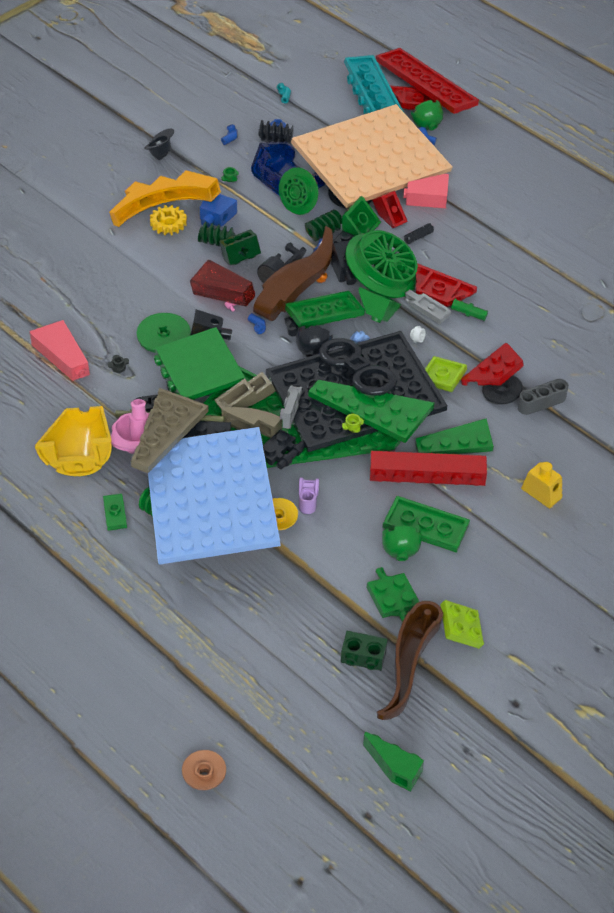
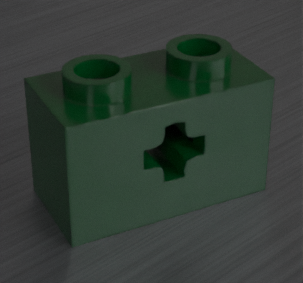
[219,229,261,265]

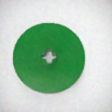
[137,313,191,353]

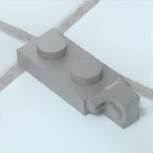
[405,290,451,324]
[280,385,302,429]

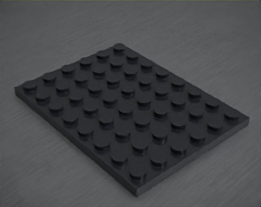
[266,331,448,452]

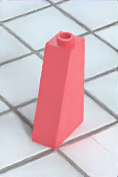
[29,320,90,381]

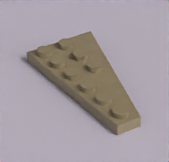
[131,388,208,473]

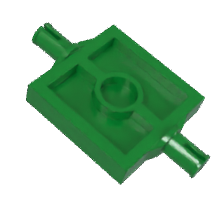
[366,567,420,622]

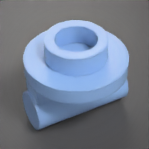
[350,331,370,343]

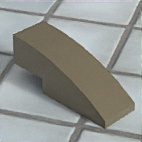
[215,372,276,410]
[222,407,282,438]

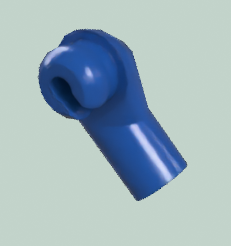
[248,313,266,334]

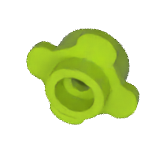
[342,414,364,433]

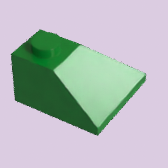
[358,287,401,323]

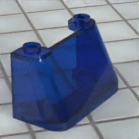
[251,142,326,196]

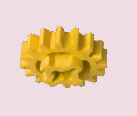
[150,205,187,235]

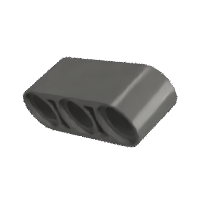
[518,379,569,415]

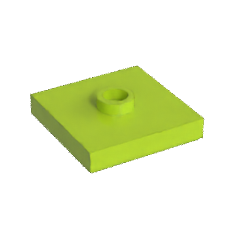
[425,356,467,392]

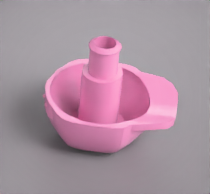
[111,399,149,454]

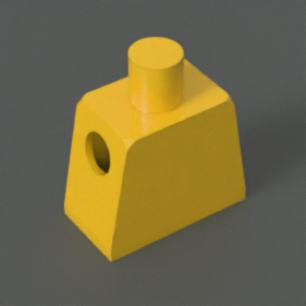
[521,462,562,509]

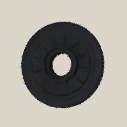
[482,375,523,405]

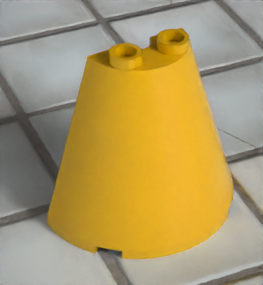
[35,406,112,476]

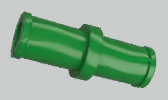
[451,299,488,321]

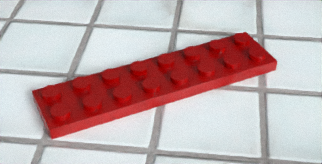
[376,48,479,114]

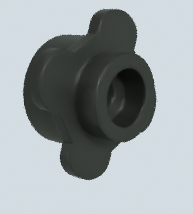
[108,355,129,373]

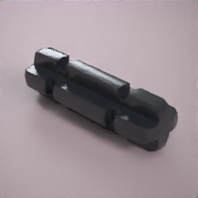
[404,223,434,244]

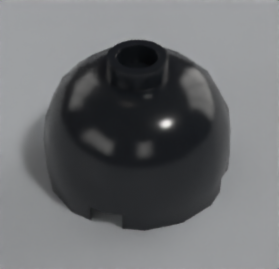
[296,326,333,357]

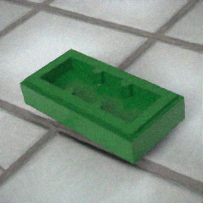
[103,494,127,531]

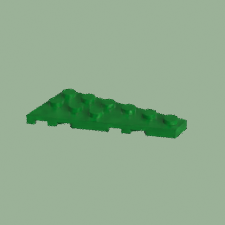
[308,380,435,443]

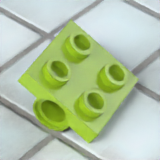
[440,600,484,649]

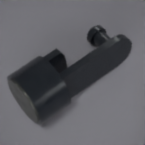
[257,242,307,283]

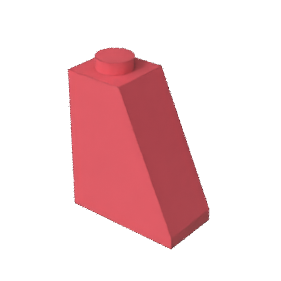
[403,174,449,209]

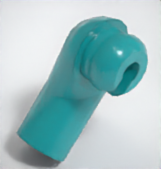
[276,83,291,104]

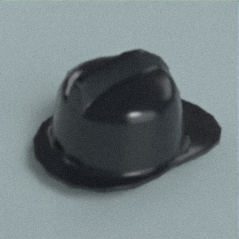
[144,128,174,160]

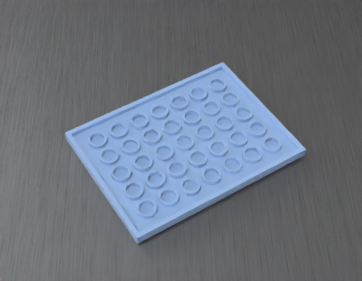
[148,427,281,565]

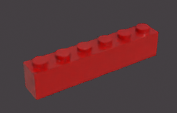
[370,451,487,486]

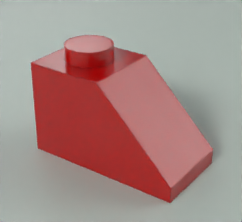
[372,190,408,228]

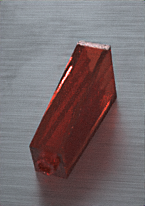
[190,260,255,307]

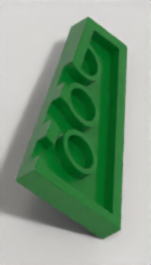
[415,418,494,454]

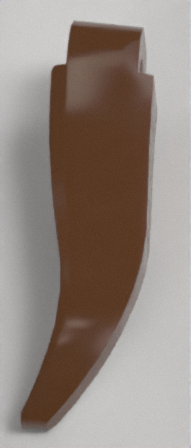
[253,226,333,321]
[377,601,443,720]

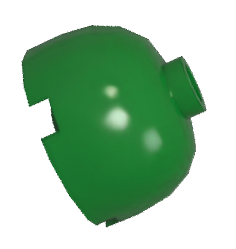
[411,100,443,131]
[382,526,422,561]

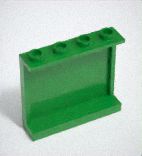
[154,327,245,400]

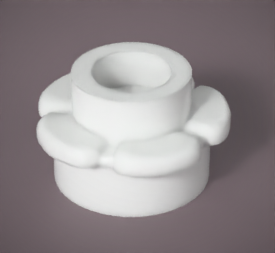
[410,326,426,343]

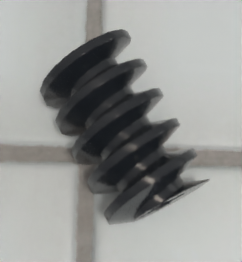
[258,120,294,145]

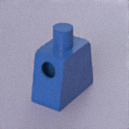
[200,194,237,227]

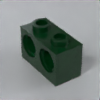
[341,631,388,671]

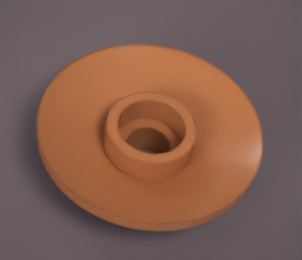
[182,750,226,790]

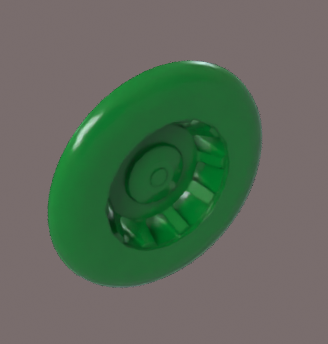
[279,168,319,215]

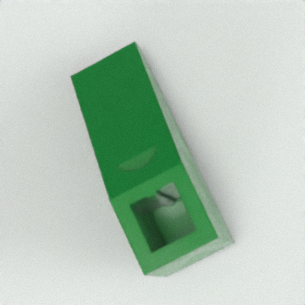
[363,732,424,792]

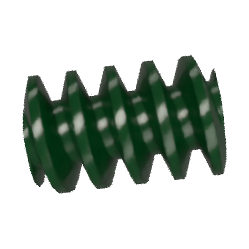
[305,209,342,242]
[198,222,235,247]

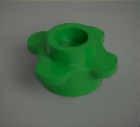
[221,167,239,182]

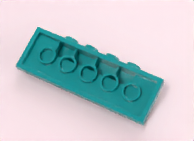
[344,55,404,114]

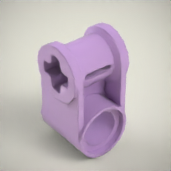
[299,477,319,514]

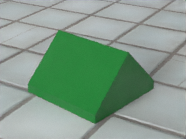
[342,196,381,236]

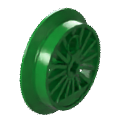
[345,230,418,298]

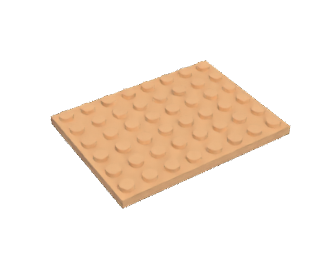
[291,104,453,208]

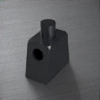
[331,240,357,285]
[191,309,232,340]

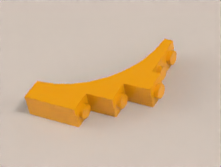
[109,170,221,227]

